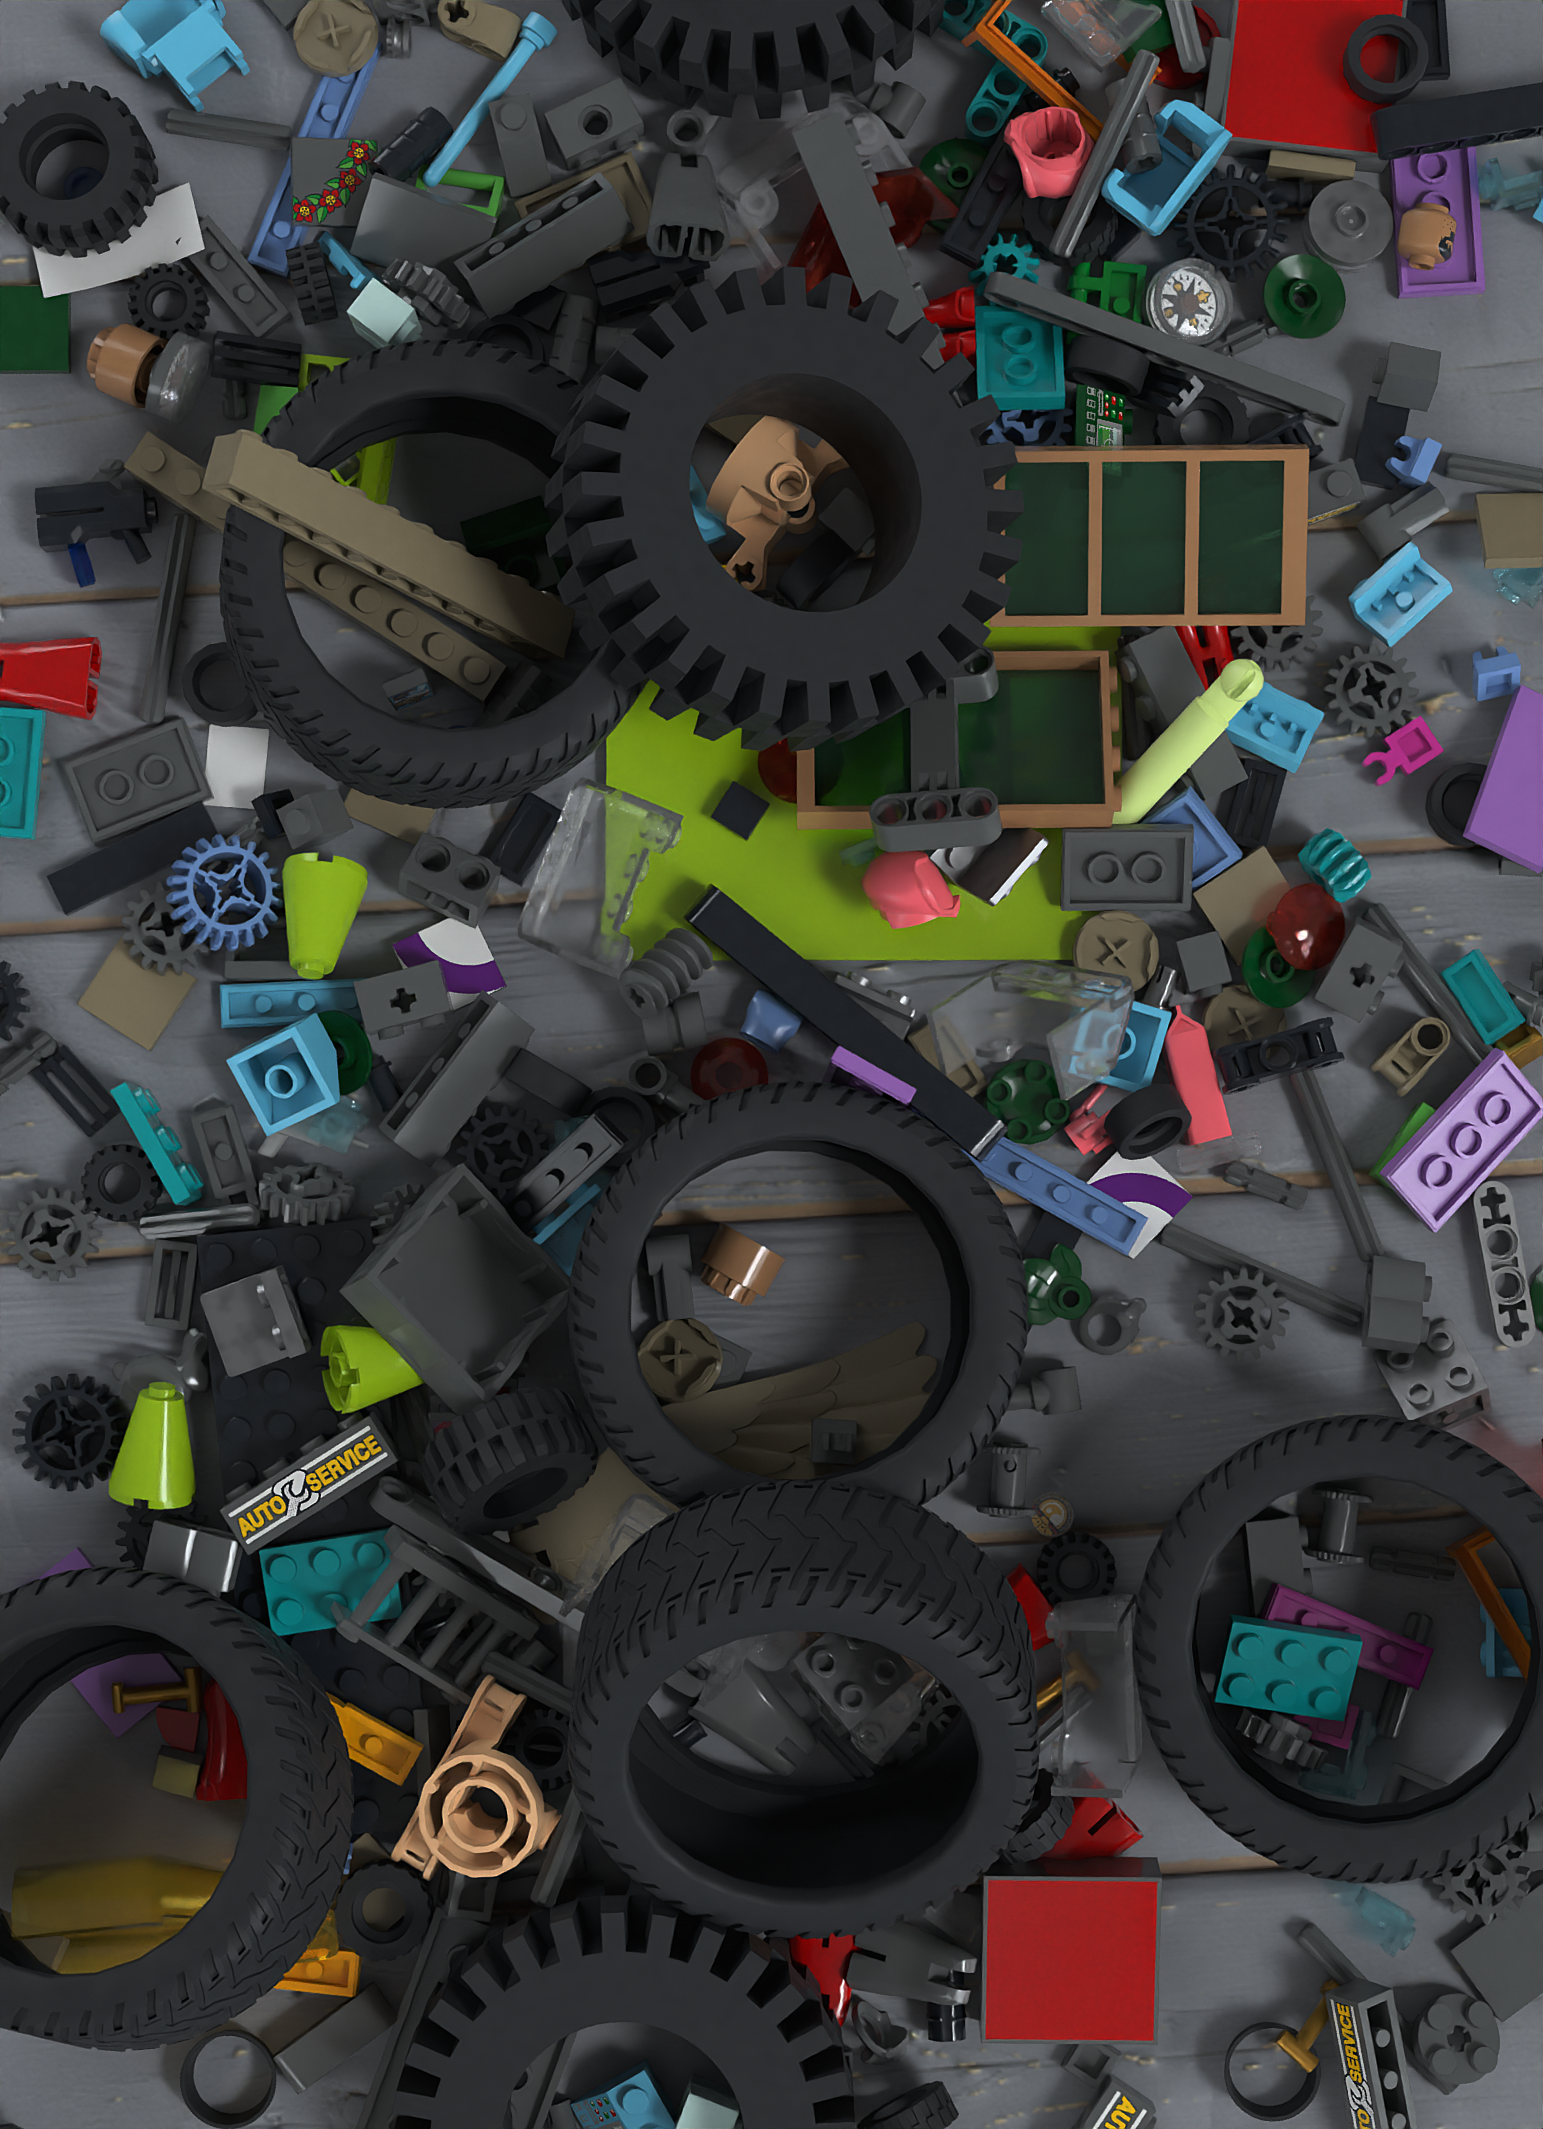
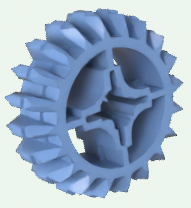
[166,834,284,951]

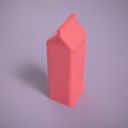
[1161,1005,1232,1147]

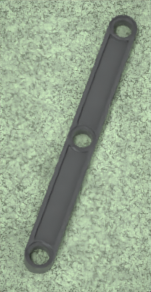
[983,272,1346,427]
[369,1476,714,1697]

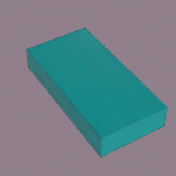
[1440,949,1526,1045]

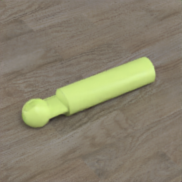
[1112,659,1264,824]

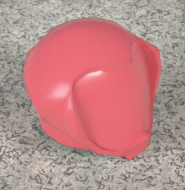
[1003,106,1095,199]
[861,850,961,929]

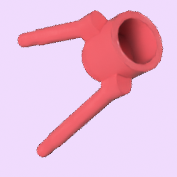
[1063,1084,1113,1156]

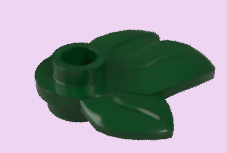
[1022,1243,1091,1325]

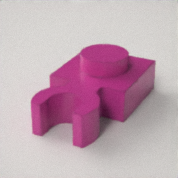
[1361,715,1444,787]
[1293,1703,1360,1749]

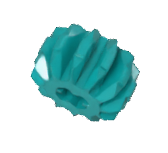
[968,233,1040,306]
[1298,828,1372,903]

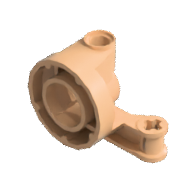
[706,416,850,592]
[391,1674,561,1881]

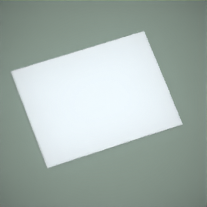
[204,724,269,809]

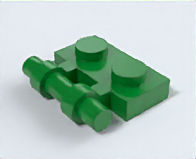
[1064,261,1147,347]

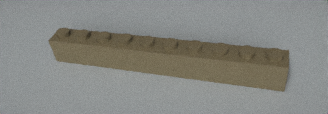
[201,429,576,662]
[123,431,511,707]

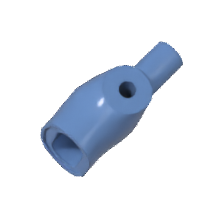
[739,988,804,1055]

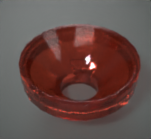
[690,1038,769,1100]

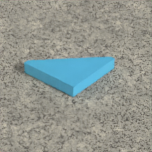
[317,231,385,291]

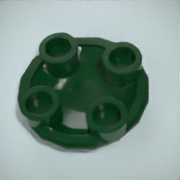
[984,1059,1070,1145]

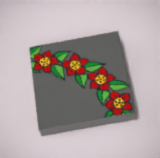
[290,137,378,228]

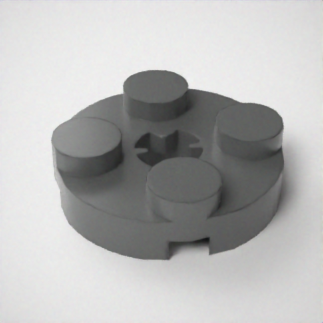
[1411,1993,1500,2085]

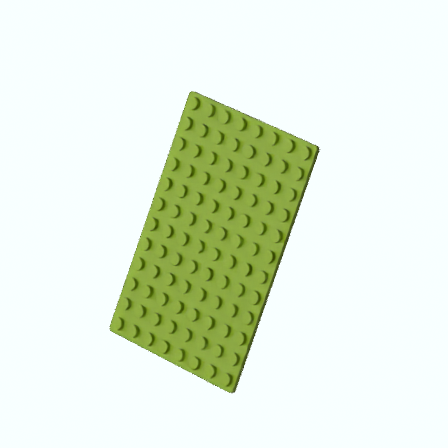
[606,619,1122,961]

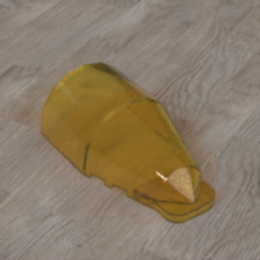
[11,1853,339,1974]

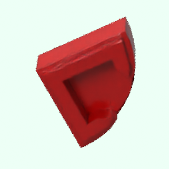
[156,1706,202,1754]

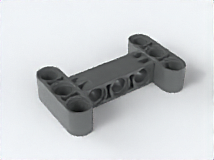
[869,645,1002,852]

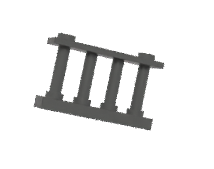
[330,1524,539,1706]

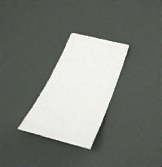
[32,182,205,298]

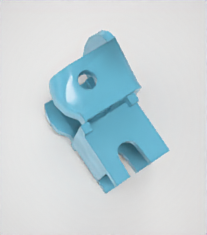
[100,0,250,112]
[1101,100,1233,237]

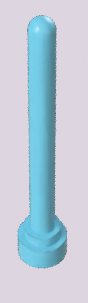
[422,12,558,187]

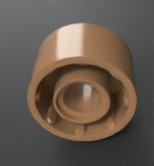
[87,323,168,409]
[700,1222,786,1307]

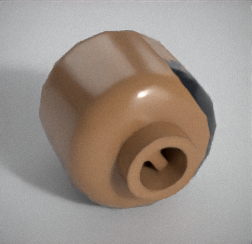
[1397,203,1457,271]

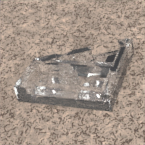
[1041,0,1162,73]

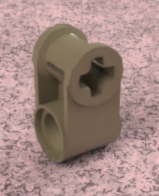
[437,0,523,62]
[1369,1017,1450,1097]

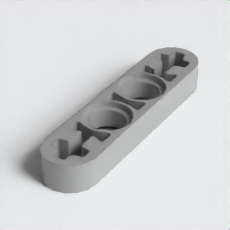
[1470,1181,1535,1348]

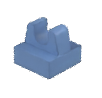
[1385,436,1442,491]
[1472,646,1521,702]

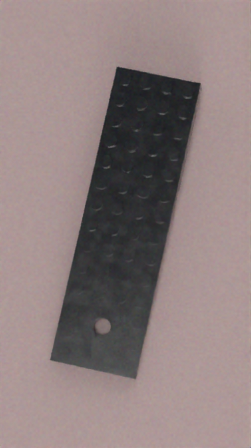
[196,1216,424,1835]

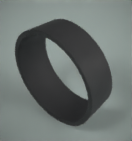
[1224,2022,1321,2122]
[180,2030,276,2129]

